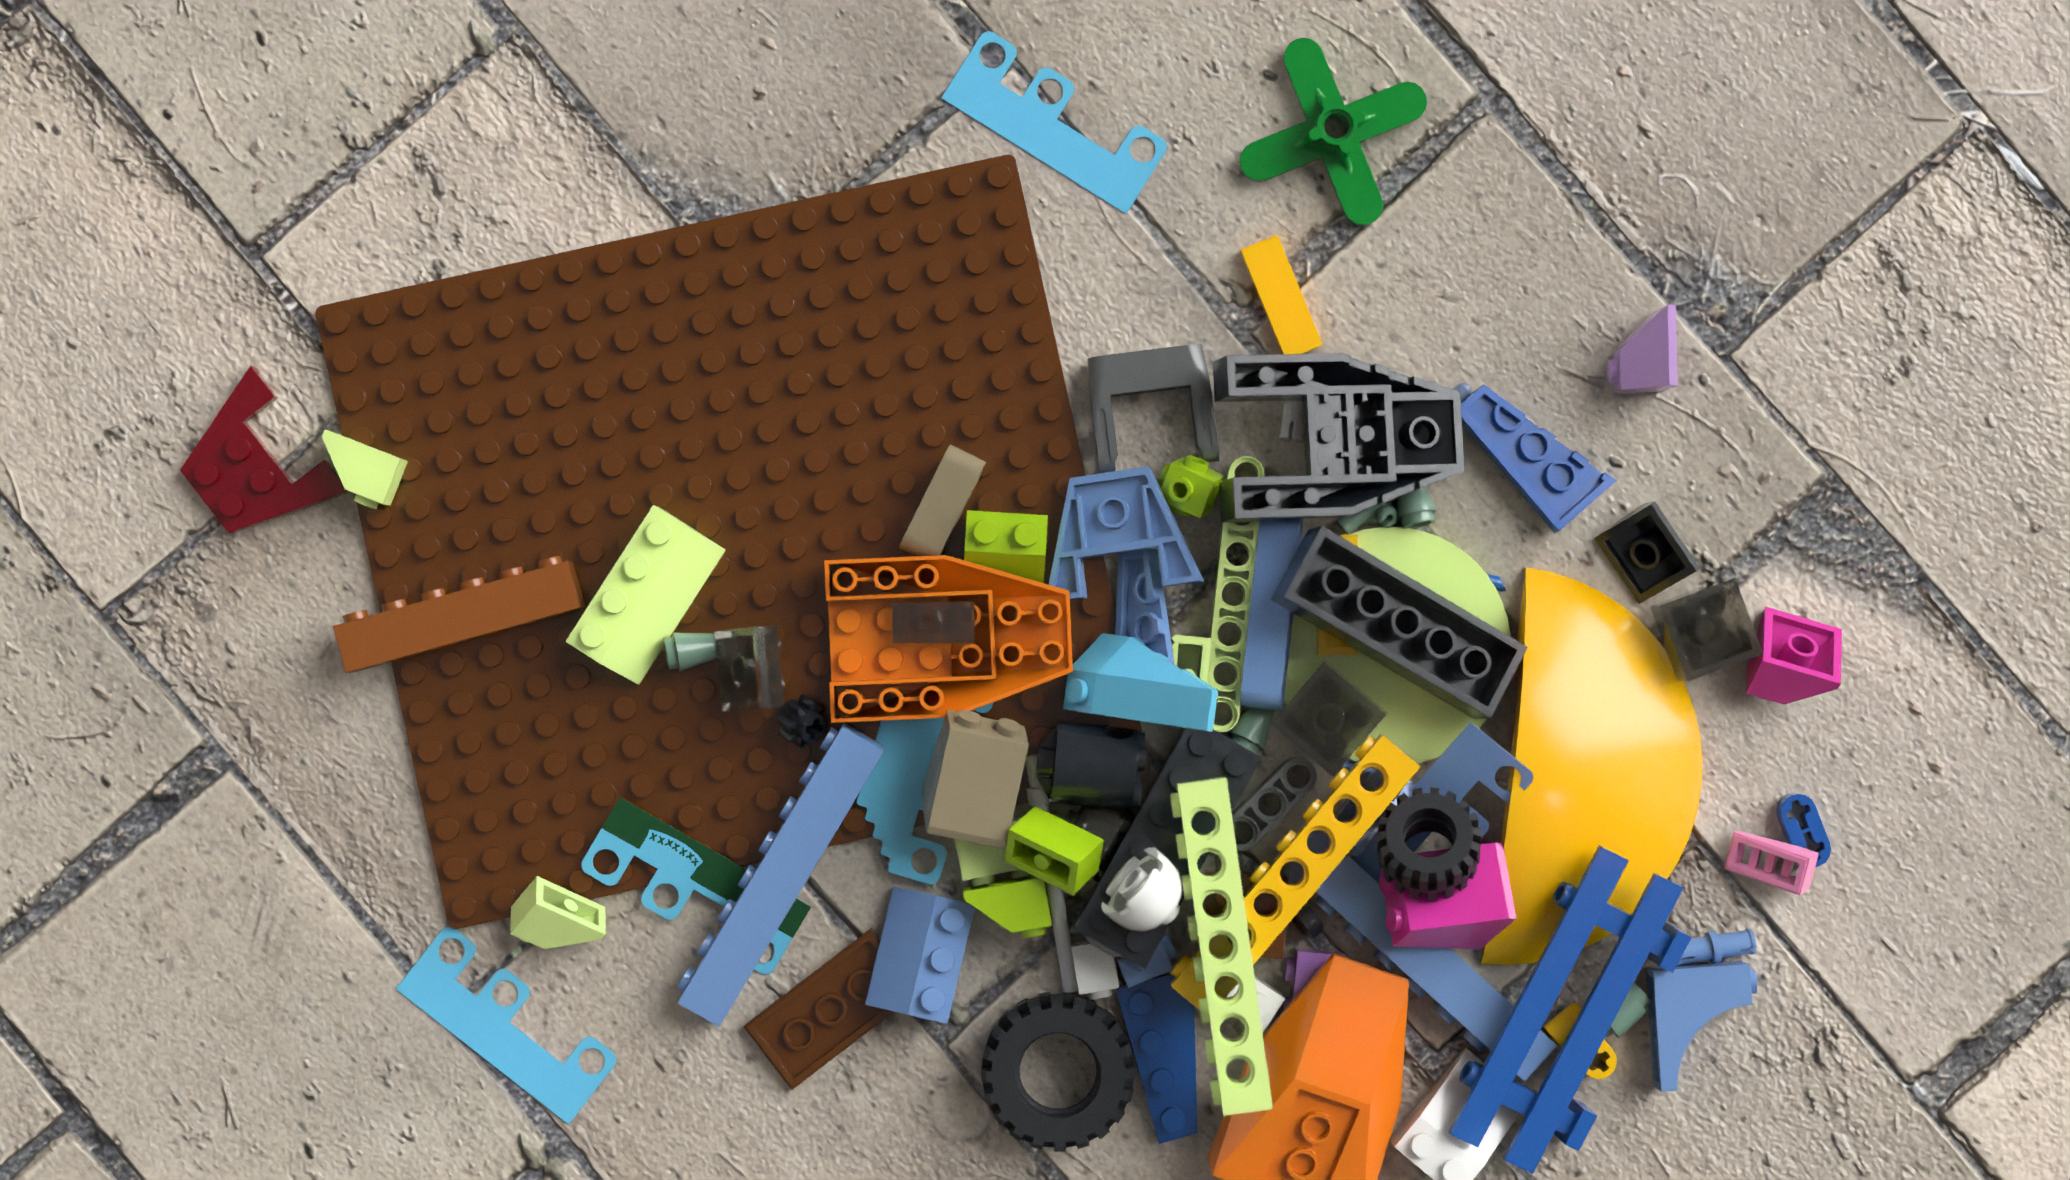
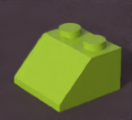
[964,510,1048,583]
[963,875,1052,938]

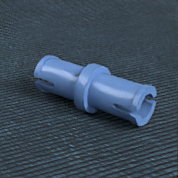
[1677,929,1756,966]

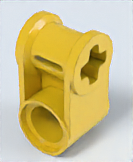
[1543,1001,1617,1079]

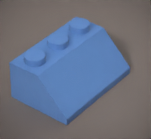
[865,887,975,1024]

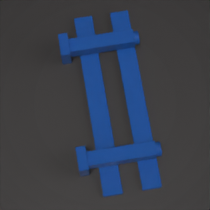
[1448,845,1692,1174]

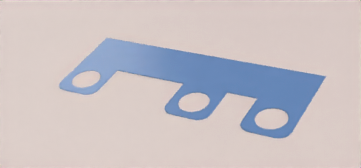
[1350,722,1533,883]

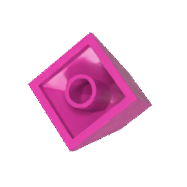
[1746,607,1842,705]

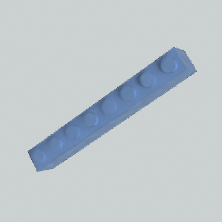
[676,722,885,1027]
[1285,830,1557,1081]

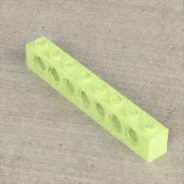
[1170,777,1273,1116]

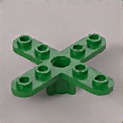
[1239,38,1427,226]

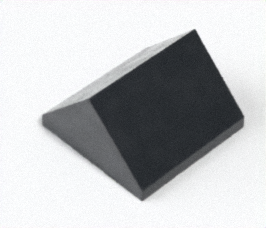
[1594,501,1700,604]

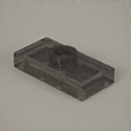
[892,602,975,644]

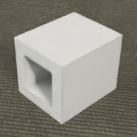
[1071,941,1119,1000]

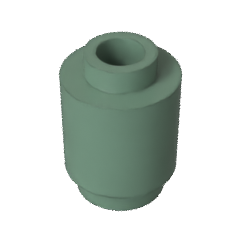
[1606,983,1652,1038]

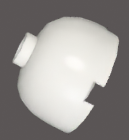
[1101,847,1182,931]

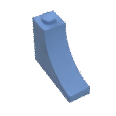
[1645,960,1757,1092]

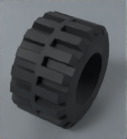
[1377,787,1481,901]

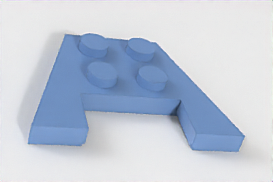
[1048,466,1204,601]

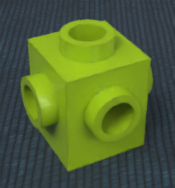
[1158,455,1226,518]

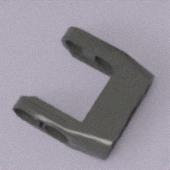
[1087,344,1219,474]

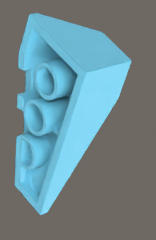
[1063,633,1218,731]

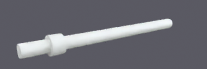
[1025,754,1079,993]

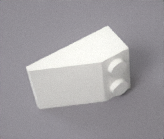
[1390,1048,1519,1180]

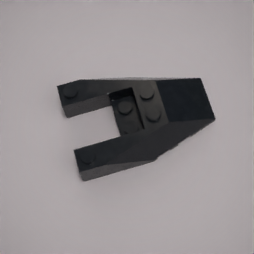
[1213,353,1465,523]

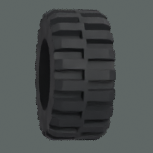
[981,991,1135,1152]

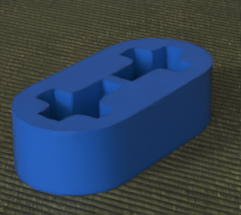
[1776,793,1831,867]

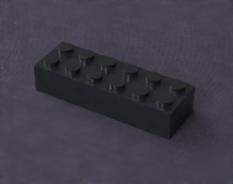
[1271,526,1528,719]
[1069,727,1262,972]

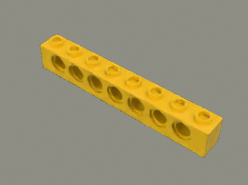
[1170,734,1420,1010]

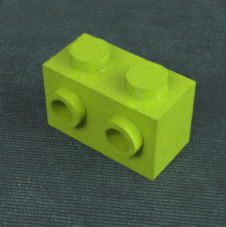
[1004,806,1104,895]

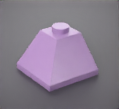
[1607,304,1677,393]

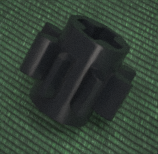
[777,694,827,748]

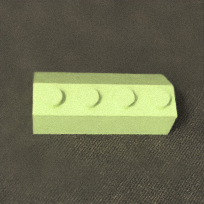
[565,505,726,685]

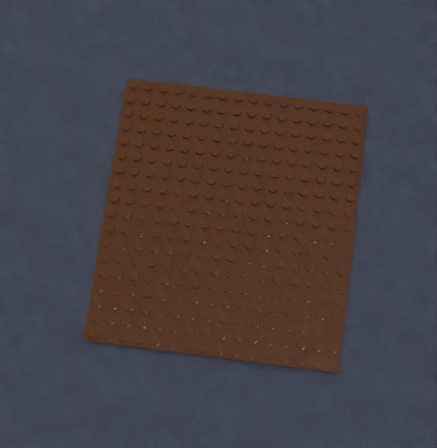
[316,155,1150,929]

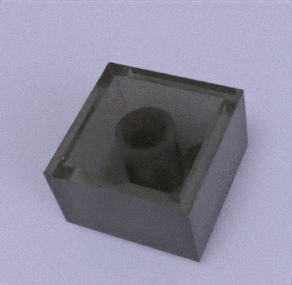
[1650,578,1763,682]
[1271,661,1388,776]

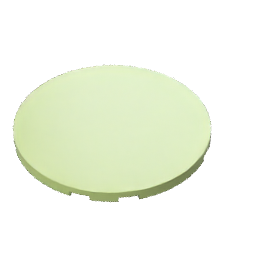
[1284,527,1511,764]

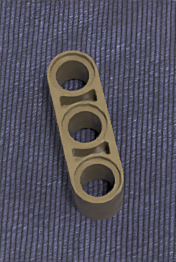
[899,444,986,556]

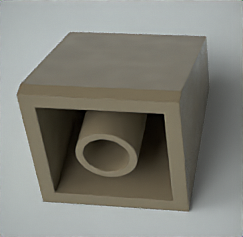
[921,710,1029,849]

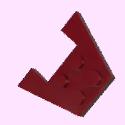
[180,365,350,534]

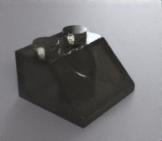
[715,625,785,712]

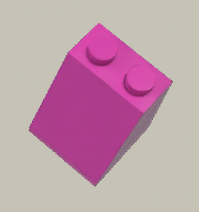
[1379,843,1517,949]

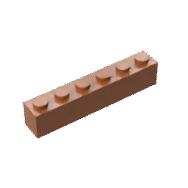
[333,556,586,673]

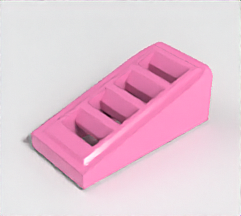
[1724,830,1818,895]

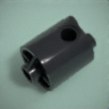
[1036,722,1147,810]

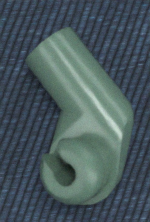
[1335,502,1397,535]

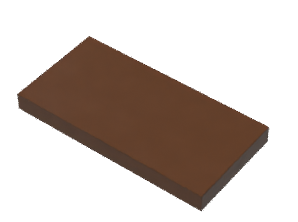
[743,928,893,1090]

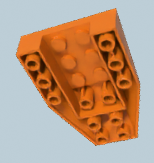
[824,555,1073,723]
[1207,953,1409,1180]

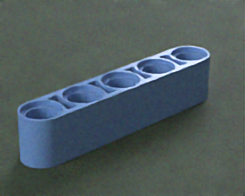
[1240,519,1303,711]

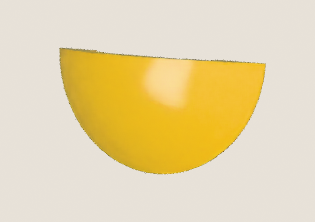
[1480,567,1703,965]

